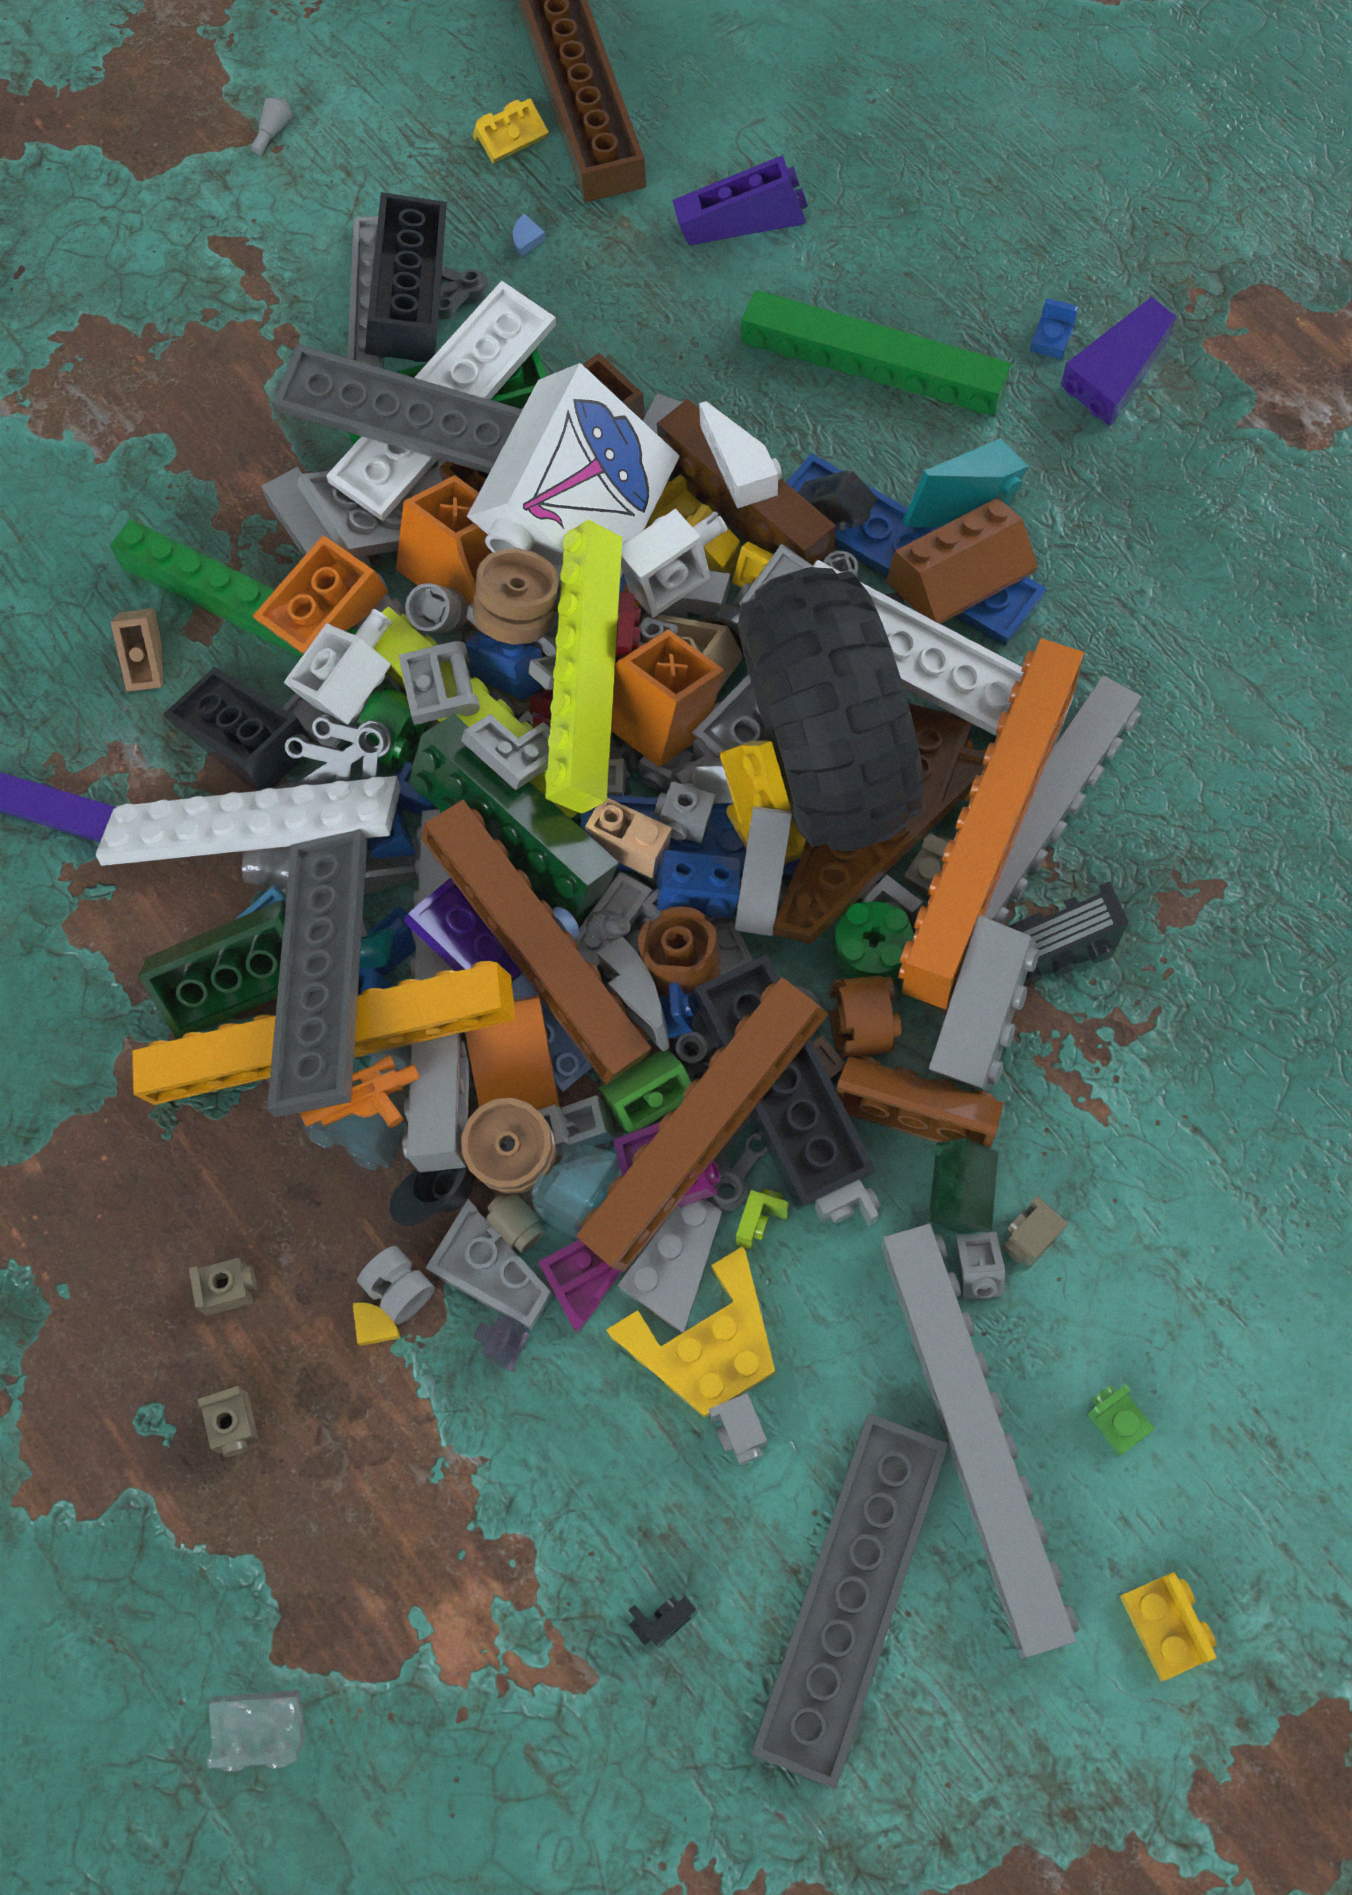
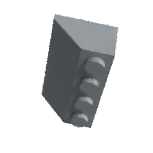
[929,916,1039,1093]

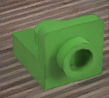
[1087,1384,1155,1456]

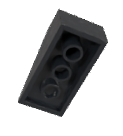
[163,667,314,791]

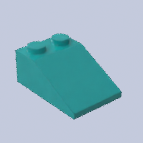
[902,438,1028,527]

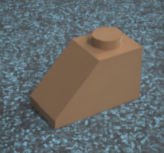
[111,608,163,692]

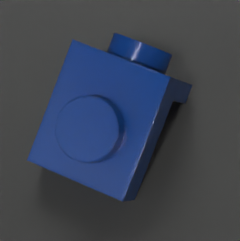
[648,982,696,1043]

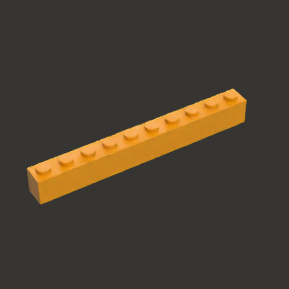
[132,961,516,1105]

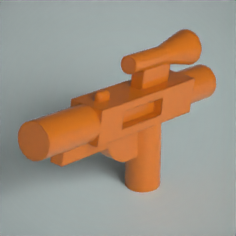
[300,1054,420,1128]

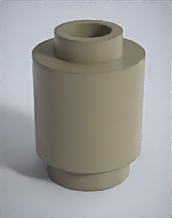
[486,1193,546,1253]

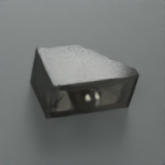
[798,469,877,530]

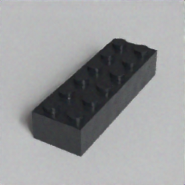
[365,192,447,363]
[692,954,876,1211]

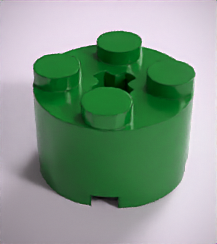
[352,684,429,770]
[834,901,914,982]

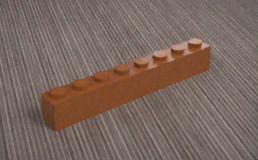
[421,800,651,1086]
[576,977,828,1272]

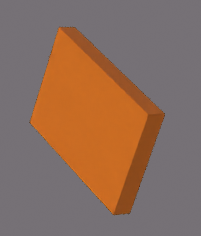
[465,995,560,1110]

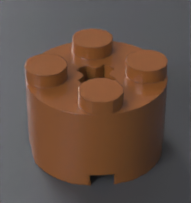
[638,907,722,996]
[829,975,902,1058]

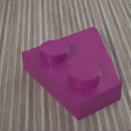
[538,1239,622,1333]

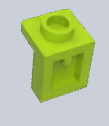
[736,1189,790,1250]

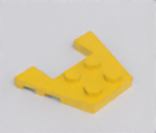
[606,1246,775,1418]

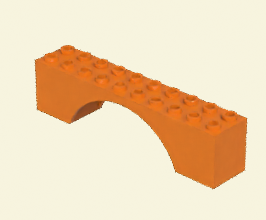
[396,475,724,767]

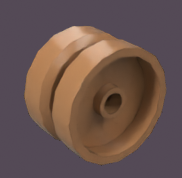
[473,548,559,644]
[461,1098,556,1194]

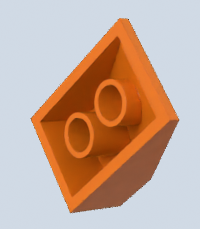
[253,535,389,655]

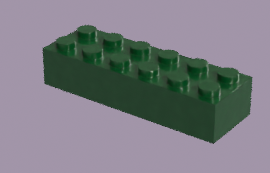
[409,714,619,924]

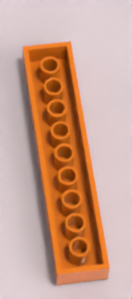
[898,638,1084,1010]

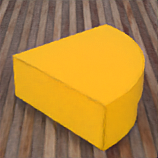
[353,1303,400,1346]

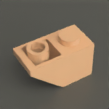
[585,798,672,878]

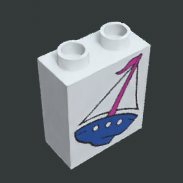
[467,363,680,604]

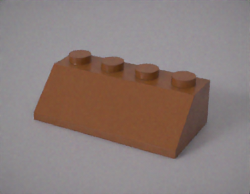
[886,498,1038,624]
[836,1056,1003,1157]

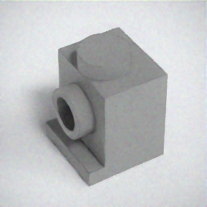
[709,1393,768,1465]

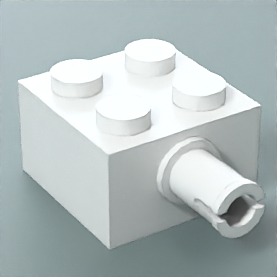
[621,509,727,618]
[283,609,393,724]

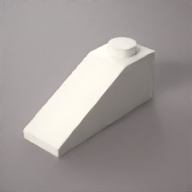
[699,401,782,508]

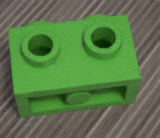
[599,1050,691,1134]

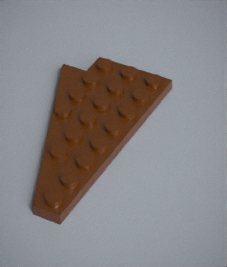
[773,703,986,945]

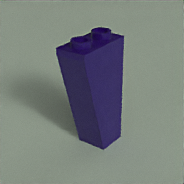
[672,155,808,245]
[1061,297,1176,426]

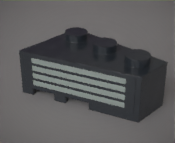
[1007,881,1129,986]

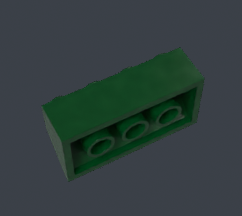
[138,899,286,1039]

